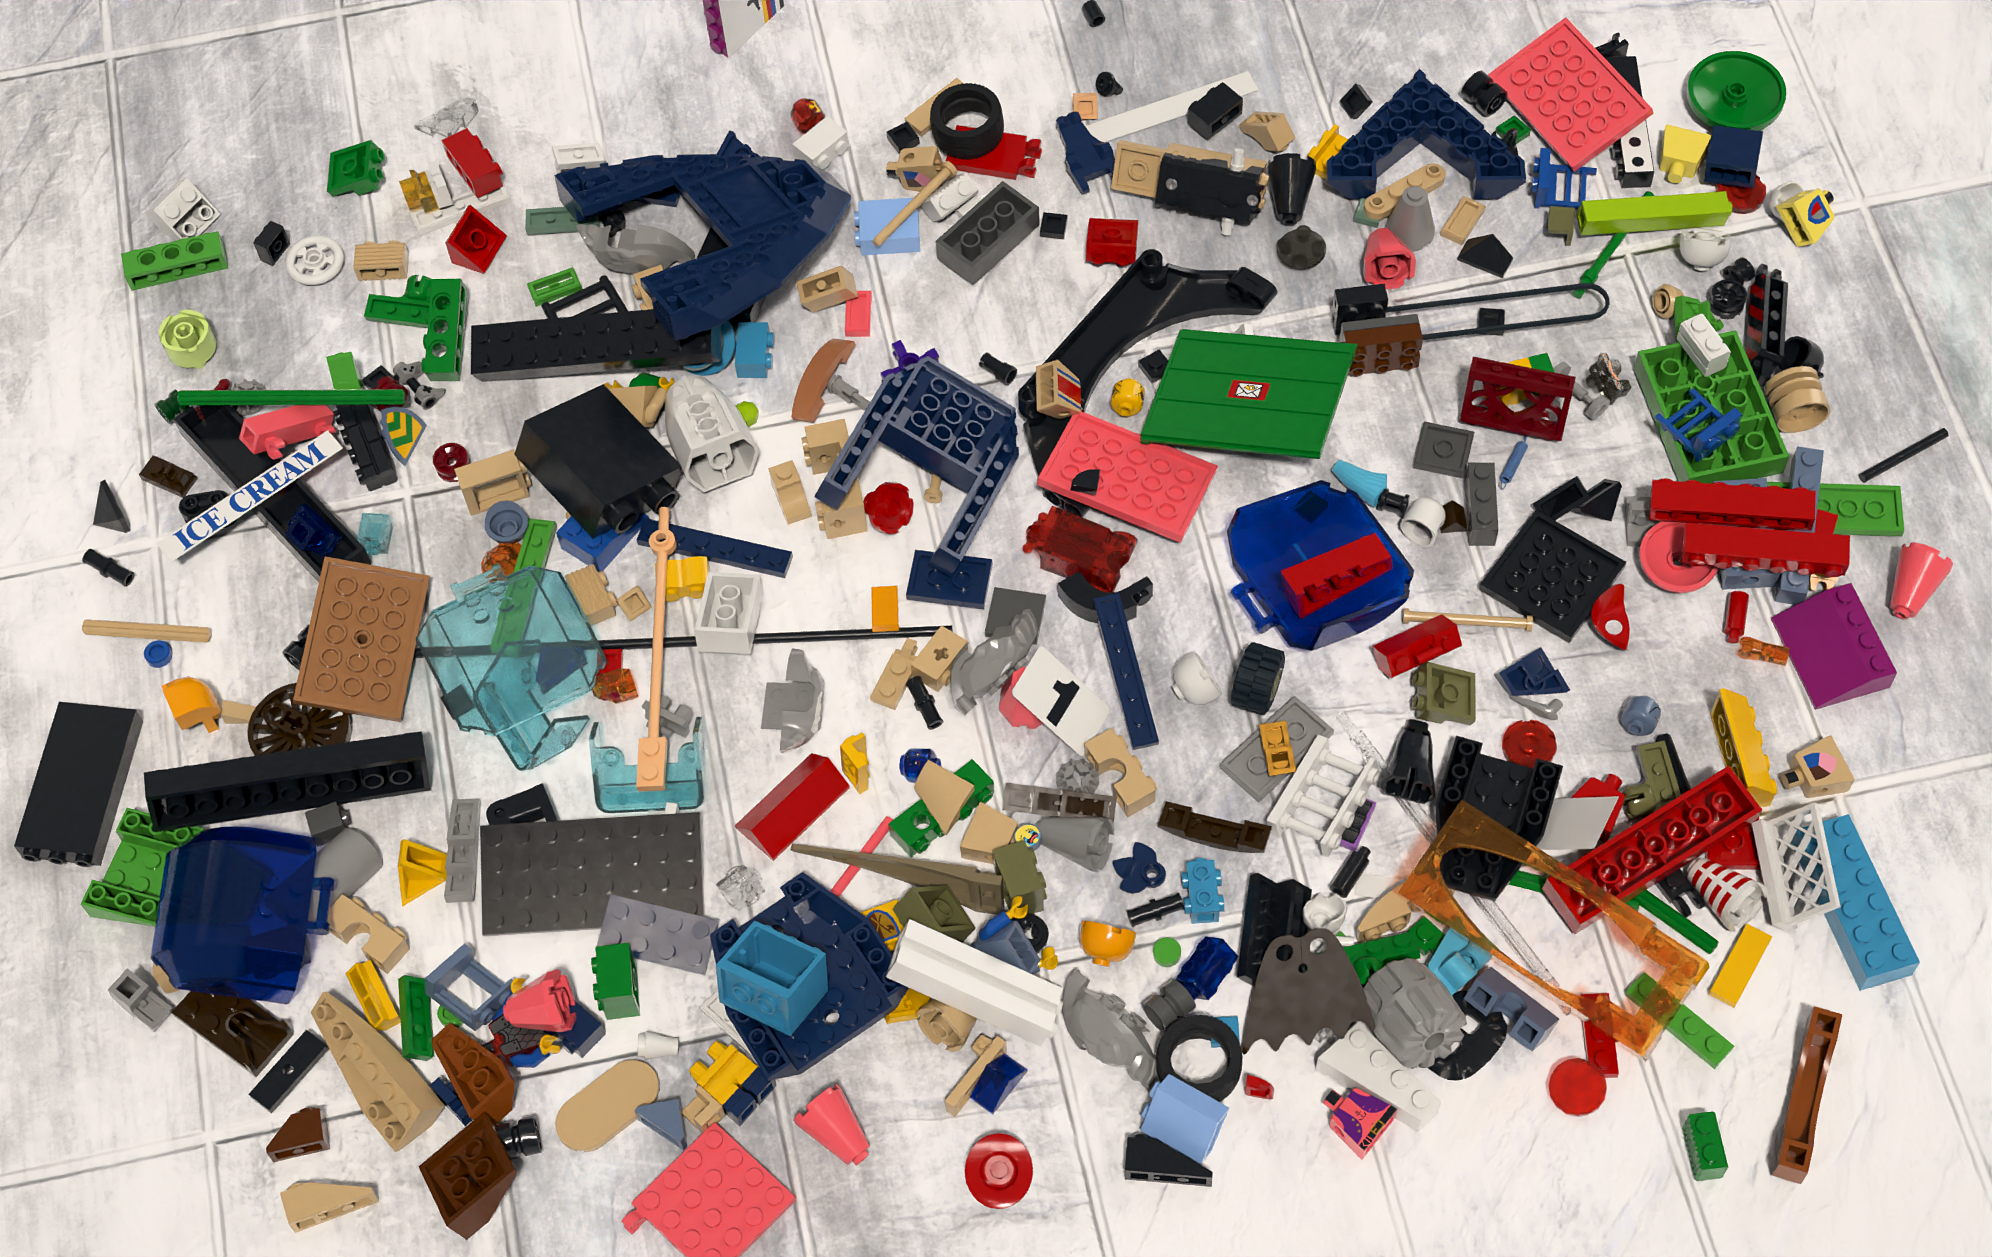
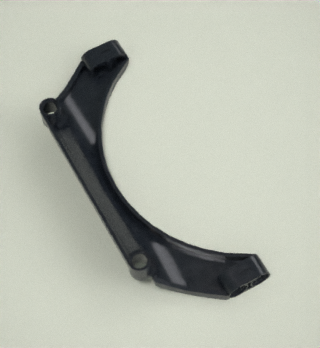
[1018,249,1278,519]

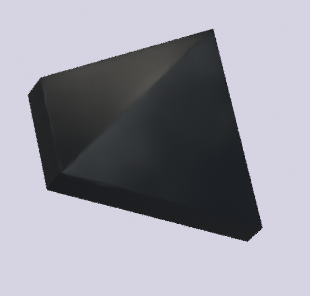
[1457,234,1513,279]
[1533,476,1591,521]
[1572,479,1622,522]
[93,480,130,533]

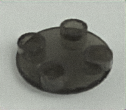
[1277,225,1326,270]

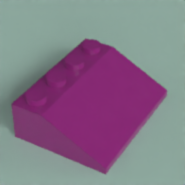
[1771,583,1897,710]

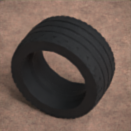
[930,83,1004,160]
[1156,1015,1243,1102]

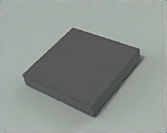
[1413,421,1475,479]
[985,587,1046,645]

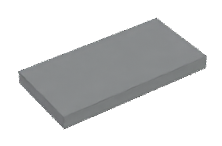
[1220,696,1334,803]

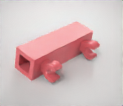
[239,405,336,460]

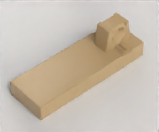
[945,1035,1007,1117]

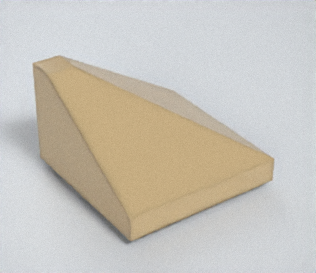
[616,585,652,621]

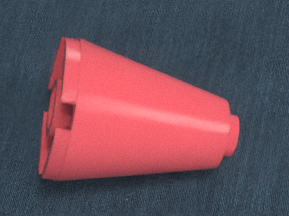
[1890,542,1953,620]
[793,1083,870,1166]

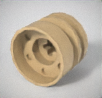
[1764,366,1831,433]

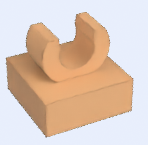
[1073,93,1098,119]

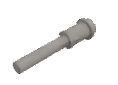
[826,374,870,410]

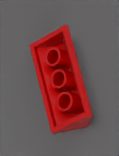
[735,753,850,861]

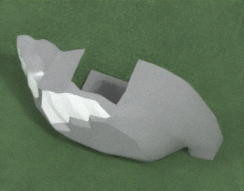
[761,648,824,753]

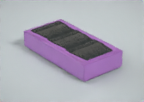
[1339,798,1377,851]

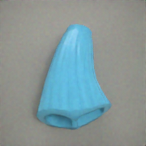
[1332,460,1387,507]

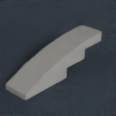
[444,798,480,903]

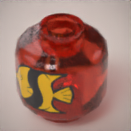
[790,98,825,134]

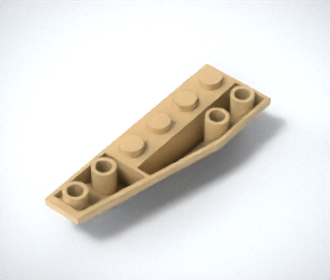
[311,992,445,1152]

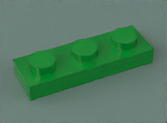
[398,975,433,1061]

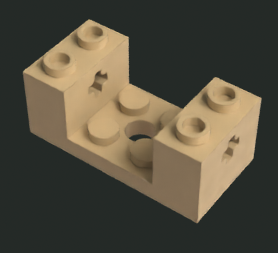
[801,419,868,539]

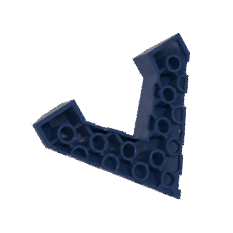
[1326,69,1526,199]

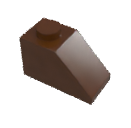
[266,1107,330,1162]

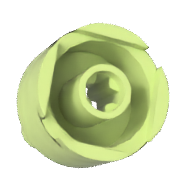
[158,310,216,369]

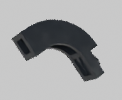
[1058,571,1153,624]

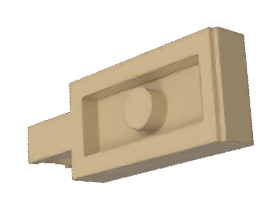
[870,638,918,710]

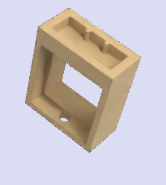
[454,449,531,516]

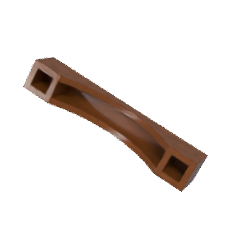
[1772,1006,1843,1184]

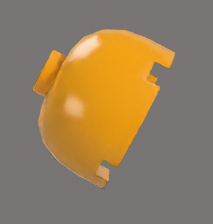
[1079,920,1137,967]

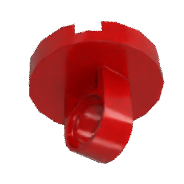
[863,482,914,534]

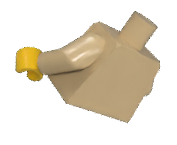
[604,377,676,427]

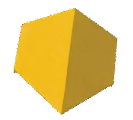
[398,839,447,907]

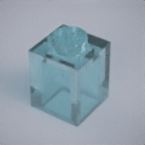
[357,513,393,555]

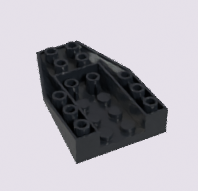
[1435,735,1563,902]

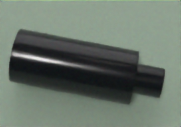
[1330,846,1371,898]

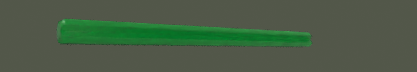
[177,389,405,405]

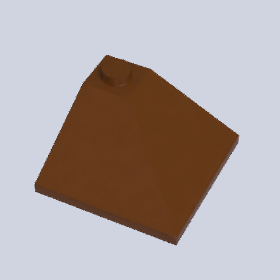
[418,1111,517,1240]

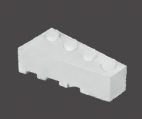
[1316,1022,1441,1132]

